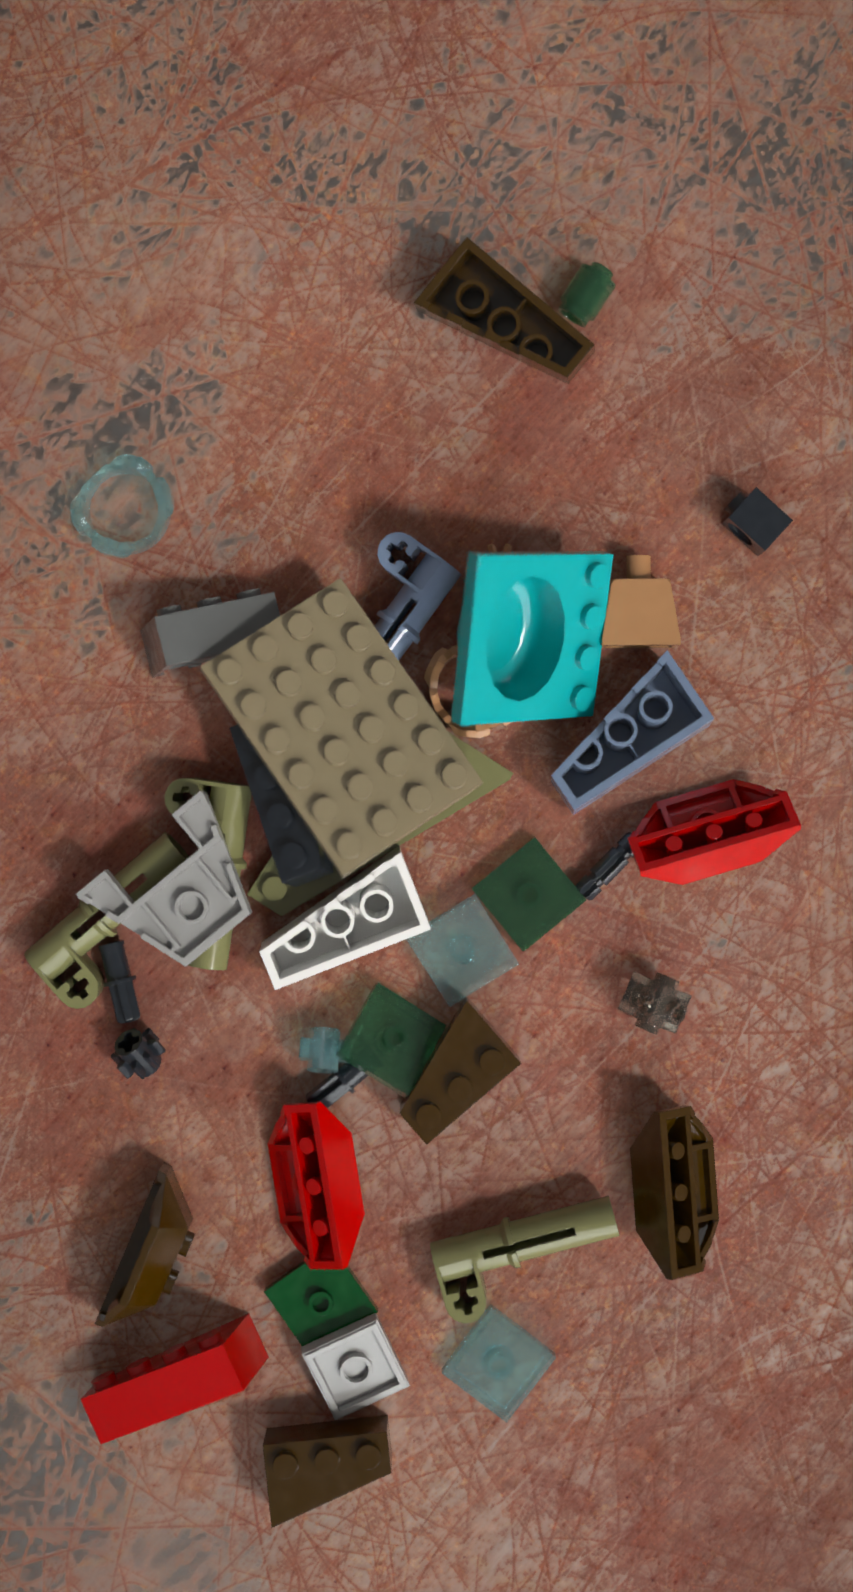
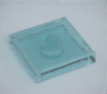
[406,894,519,1007]
[441,1304,556,1423]

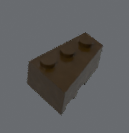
[399,995,521,1145]
[263,1415,392,1528]

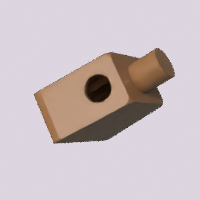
[601,555,681,648]

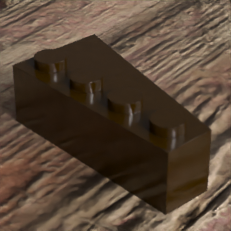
[414,237,595,384]

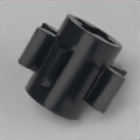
[111,1027,166,1079]

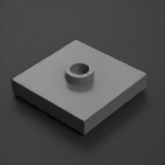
[301,1313,410,1420]

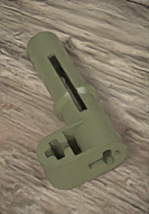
[165,777,251,970]
[24,832,189,1009]
[430,1195,620,1323]

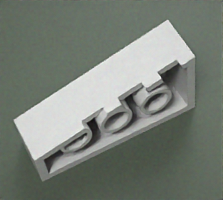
[260,846,431,990]

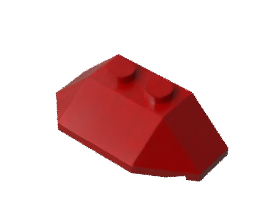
[628,779,801,885]
[267,1102,365,1270]

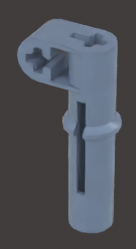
[374,532,462,661]

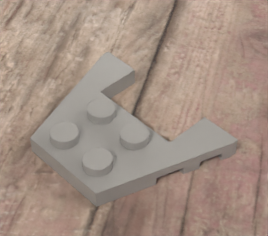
[76,790,252,967]

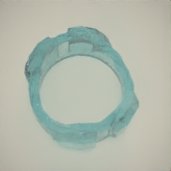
[70,454,175,559]

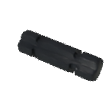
[575,832,634,901]

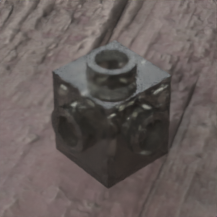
[618,971,692,1035]

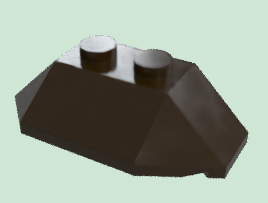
[630,1105,719,1280]
[94,1163,195,1327]

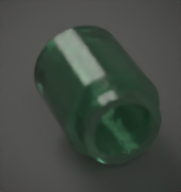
[558,262,616,327]

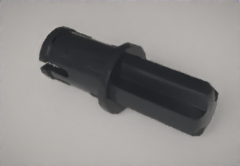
[98,940,141,1023]
[305,1045,383,1108]

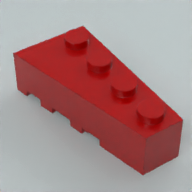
[80,1313,269,1444]

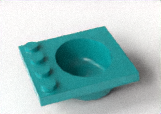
[451,551,613,726]

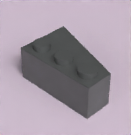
[140,588,280,678]

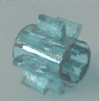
[299,1027,349,1074]

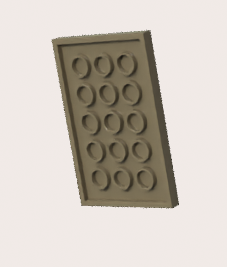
[200,578,483,878]

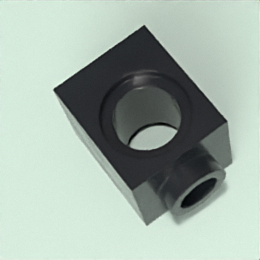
[722,487,793,556]

